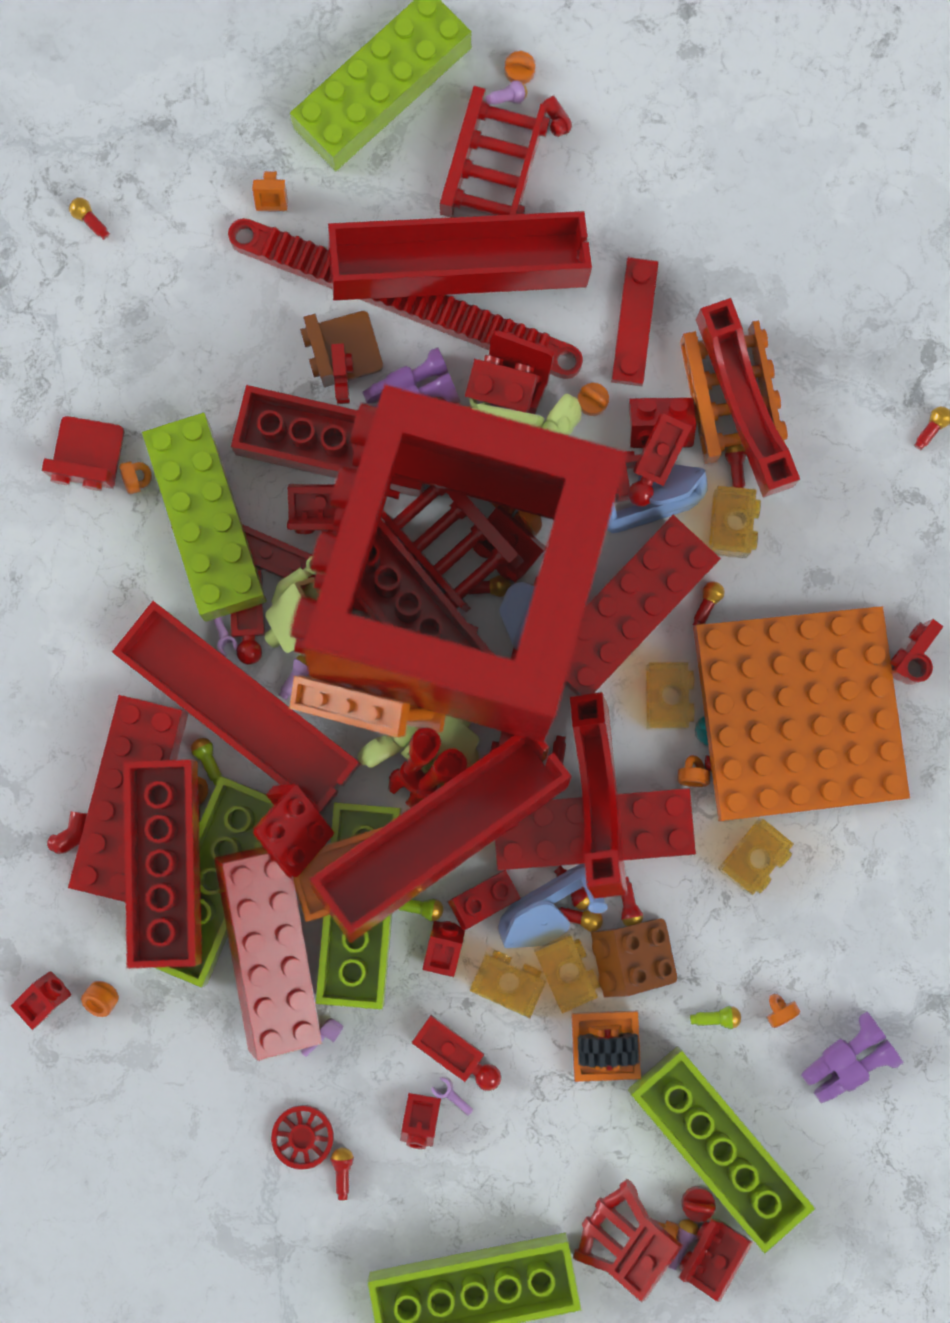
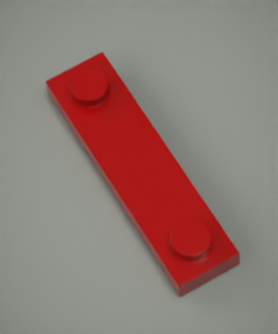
[611,257,659,386]

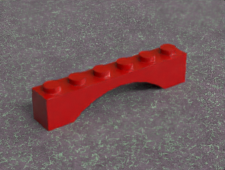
[696,298,800,498]
[570,692,627,899]

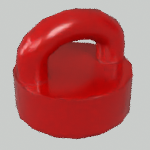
[681,1186,716,1223]

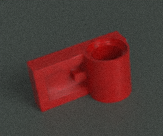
[890,619,944,685]
[447,870,521,931]

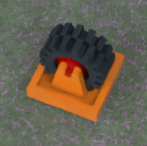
[571,1010,641,1082]

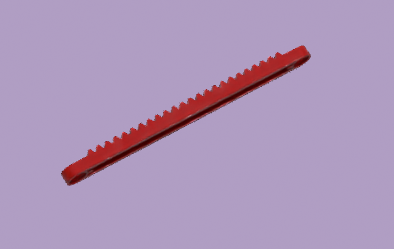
[228,218,583,379]

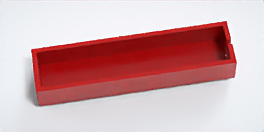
[328,211,592,301]
[112,601,361,815]
[309,735,572,943]

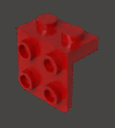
[489,330,554,414]
[41,416,125,491]
[253,784,335,878]

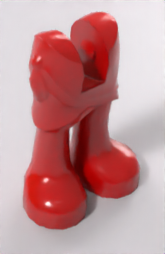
[388,727,467,808]

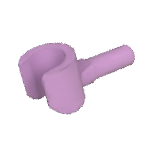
[213,617,239,657]
[301,1019,343,1056]
[431,1077,473,1116]

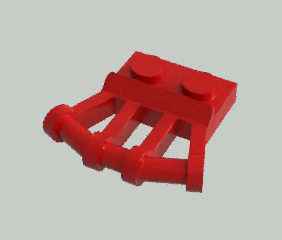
[573,1179,683,1302]

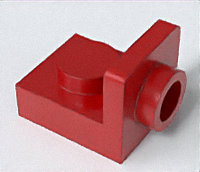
[422,921,465,977]
[11,971,71,1030]
[400,1093,441,1149]

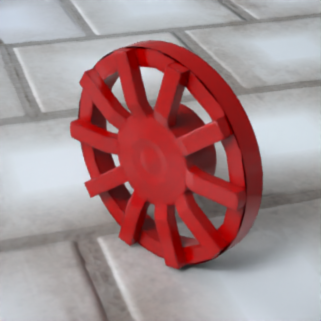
[271,1105,334,1170]

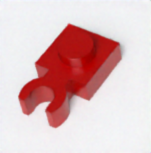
[331,343,354,404]

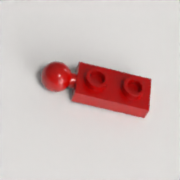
[628,412,692,507]
[230,570,265,665]
[411,1015,501,1091]

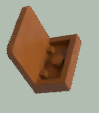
[300,311,383,387]
[591,918,677,997]

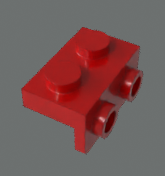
[465,355,541,413]
[629,397,696,448]
[287,484,339,534]
[473,506,546,582]
[679,1219,753,1302]

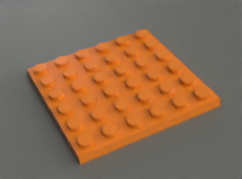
[693,606,910,821]

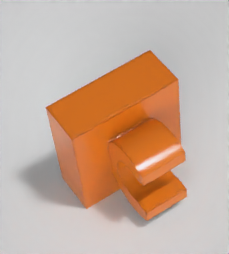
[252,171,288,211]

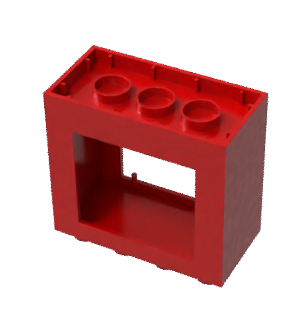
[290,384,628,742]

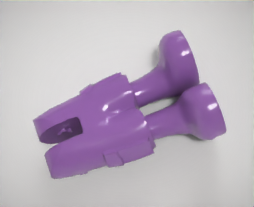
[363,347,460,407]
[801,1011,904,1103]

